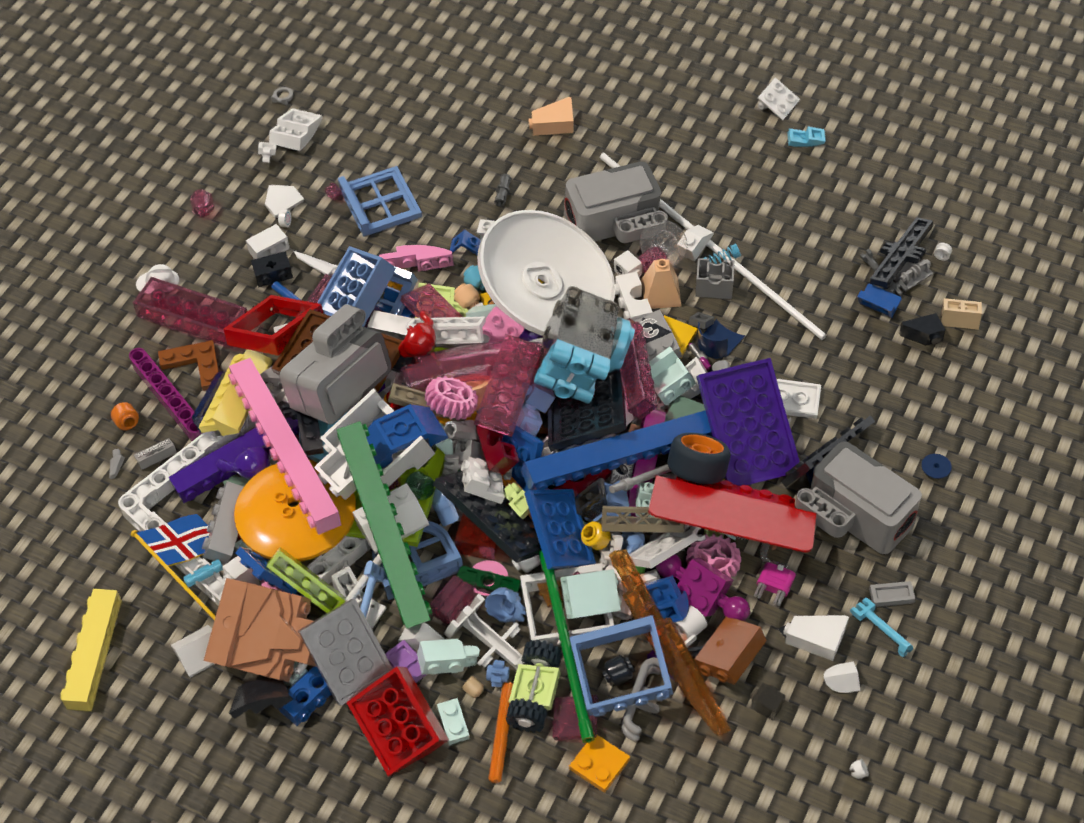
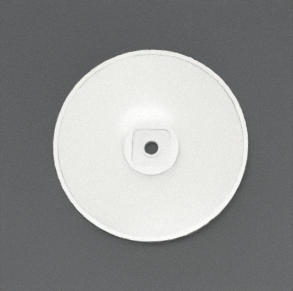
[477,210,615,339]

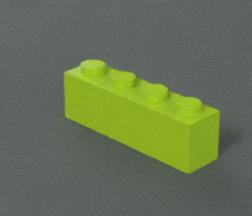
[266,547,346,613]

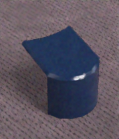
[698,319,746,358]

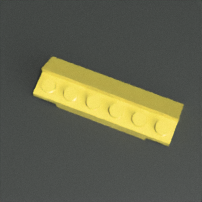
[199,349,273,436]

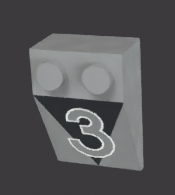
[630,309,682,365]

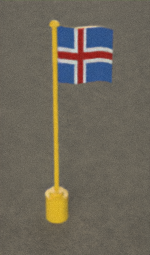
[131,514,216,621]

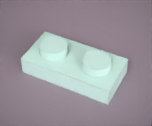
[437,698,470,745]

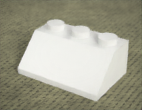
[353,483,429,554]

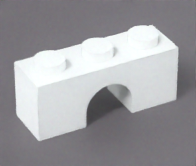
[613,271,652,322]

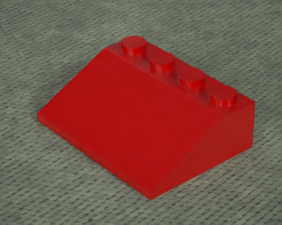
[346,666,449,776]

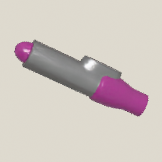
[688,343,712,371]

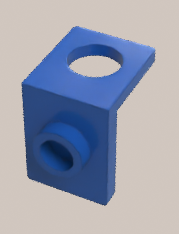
[450,230,481,256]

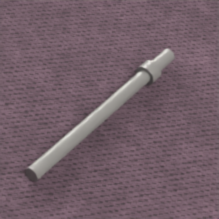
[609,464,671,494]

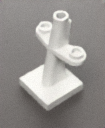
[444,594,523,670]

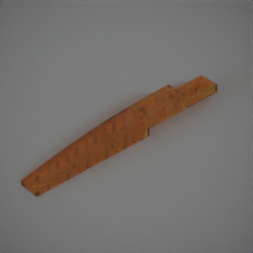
[609,549,731,736]

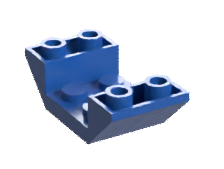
[367,404,448,469]

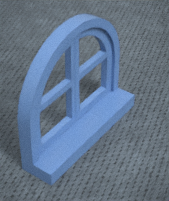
[372,521,463,600]

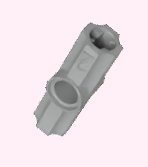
[443,420,480,444]

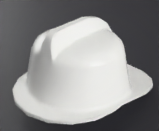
[136,264,179,294]

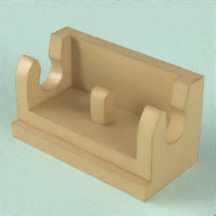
[941,298,982,330]

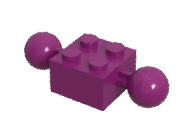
[655,554,750,621]

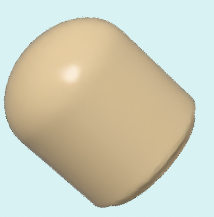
[462,676,484,698]

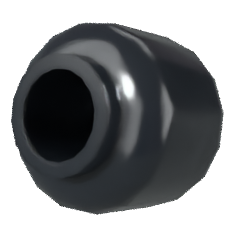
[602,655,636,687]

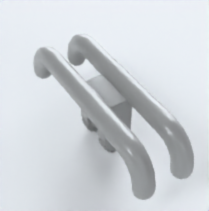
[622,658,662,741]

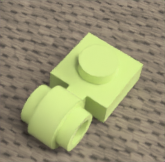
[504,482,530,519]

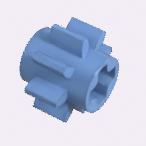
[486,660,510,687]

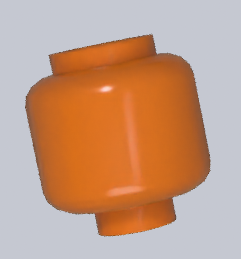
[111,402,139,430]

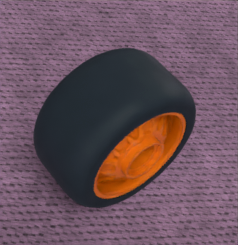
[668,433,731,484]

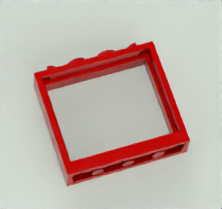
[223,295,324,356]

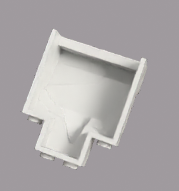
[314,388,435,500]

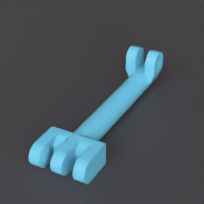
[850,598,913,657]

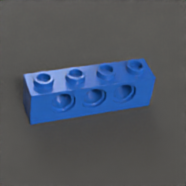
[279,666,332,726]

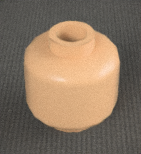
[454,283,481,310]

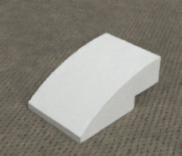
[269,108,322,151]

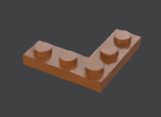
[158,340,221,391]

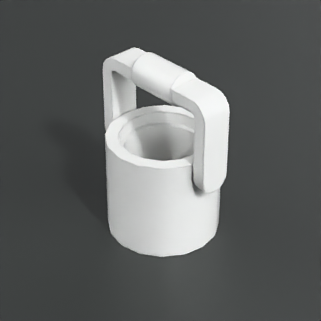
[658,606,707,652]

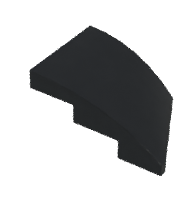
[229,679,293,719]

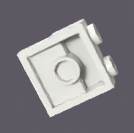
[461,456,505,504]

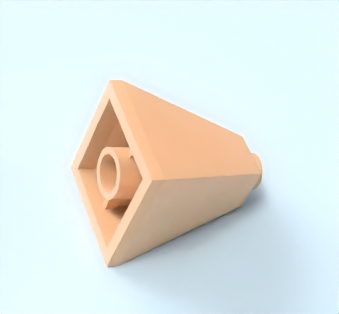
[641,259,682,309]

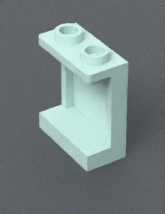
[639,347,697,406]
[561,569,622,619]

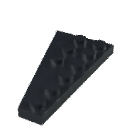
[781,415,875,487]

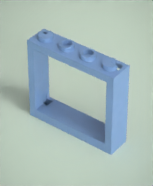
[570,615,674,717]

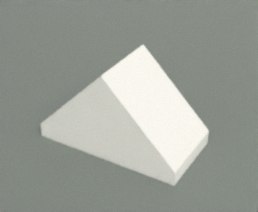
[331,566,364,605]
[398,622,444,651]

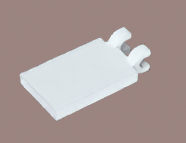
[625,524,706,568]

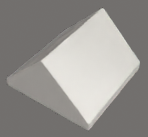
[171,625,214,678]

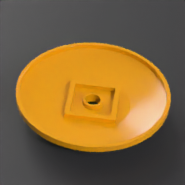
[234,460,356,561]

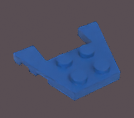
[236,546,305,597]

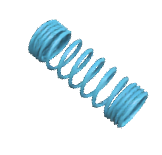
[704,244,741,264]

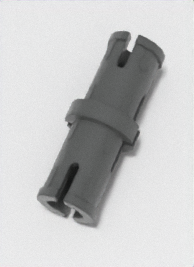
[494,174,512,207]

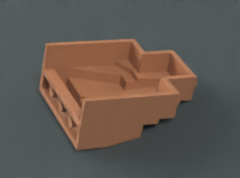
[203,578,317,682]

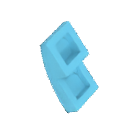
[787,127,826,147]

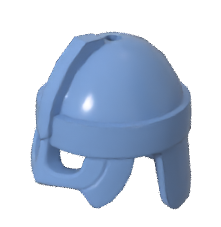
[432,488,459,526]

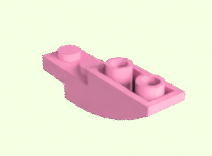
[379,245,454,271]

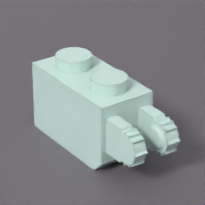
[417,639,480,675]

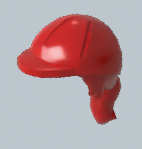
[398,310,436,357]

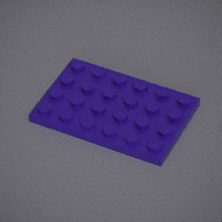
[696,358,800,486]

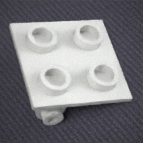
[758,78,800,120]

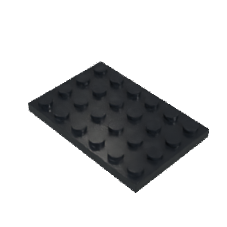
[548,367,627,452]
[433,471,542,563]

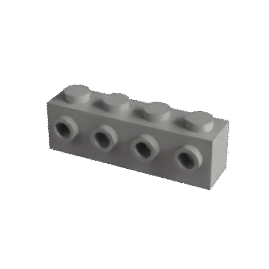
[202,481,243,565]

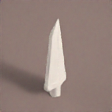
[294,251,338,277]

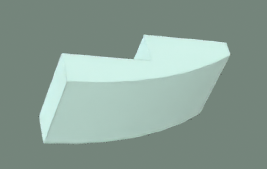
[636,482,654,517]

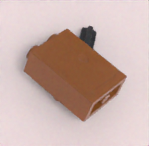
[680,617,767,685]

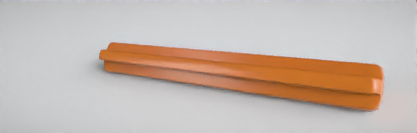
[489,682,513,783]

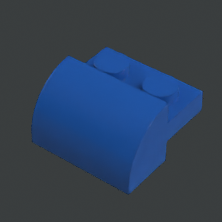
[636,576,689,627]

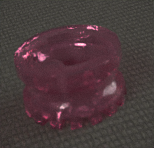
[325,183,342,200]

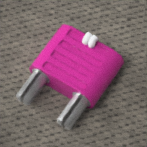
[754,562,796,606]

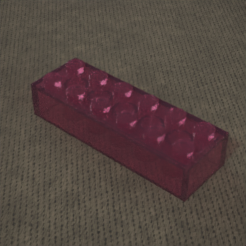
[133,277,248,348]

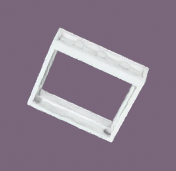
[520,563,614,647]

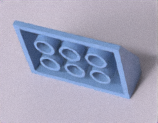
[317,246,396,327]

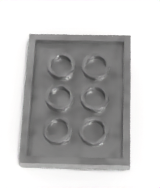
[298,598,393,706]

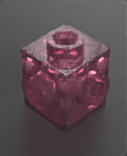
[637,246,667,272]

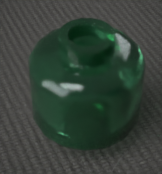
[405,471,435,501]

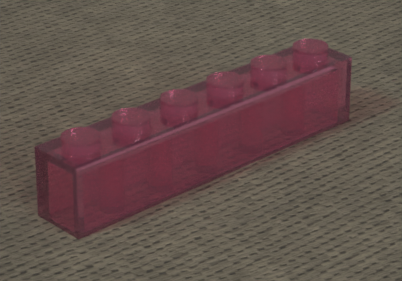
[620,318,658,420]

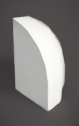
[824,661,860,693]

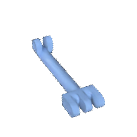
[360,561,385,618]

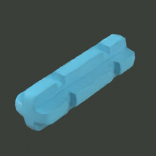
[183,559,223,587]

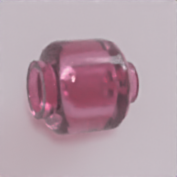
[190,189,214,217]

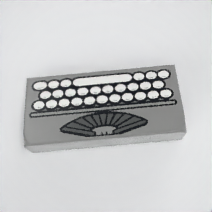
[134,438,177,470]

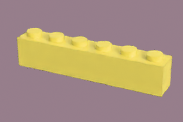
[61,589,122,711]

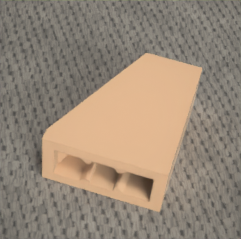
[529,97,574,136]

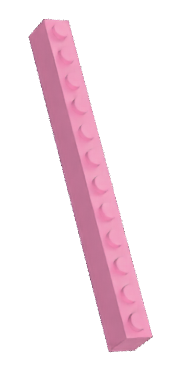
[228,358,341,535]

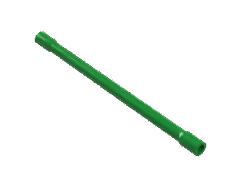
[539,551,595,743]

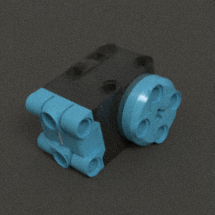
[534,286,635,404]

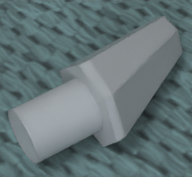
[109,449,125,479]

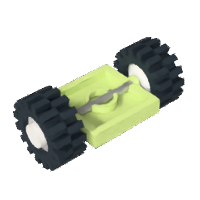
[506,640,562,733]

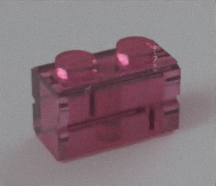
[430,576,475,626]

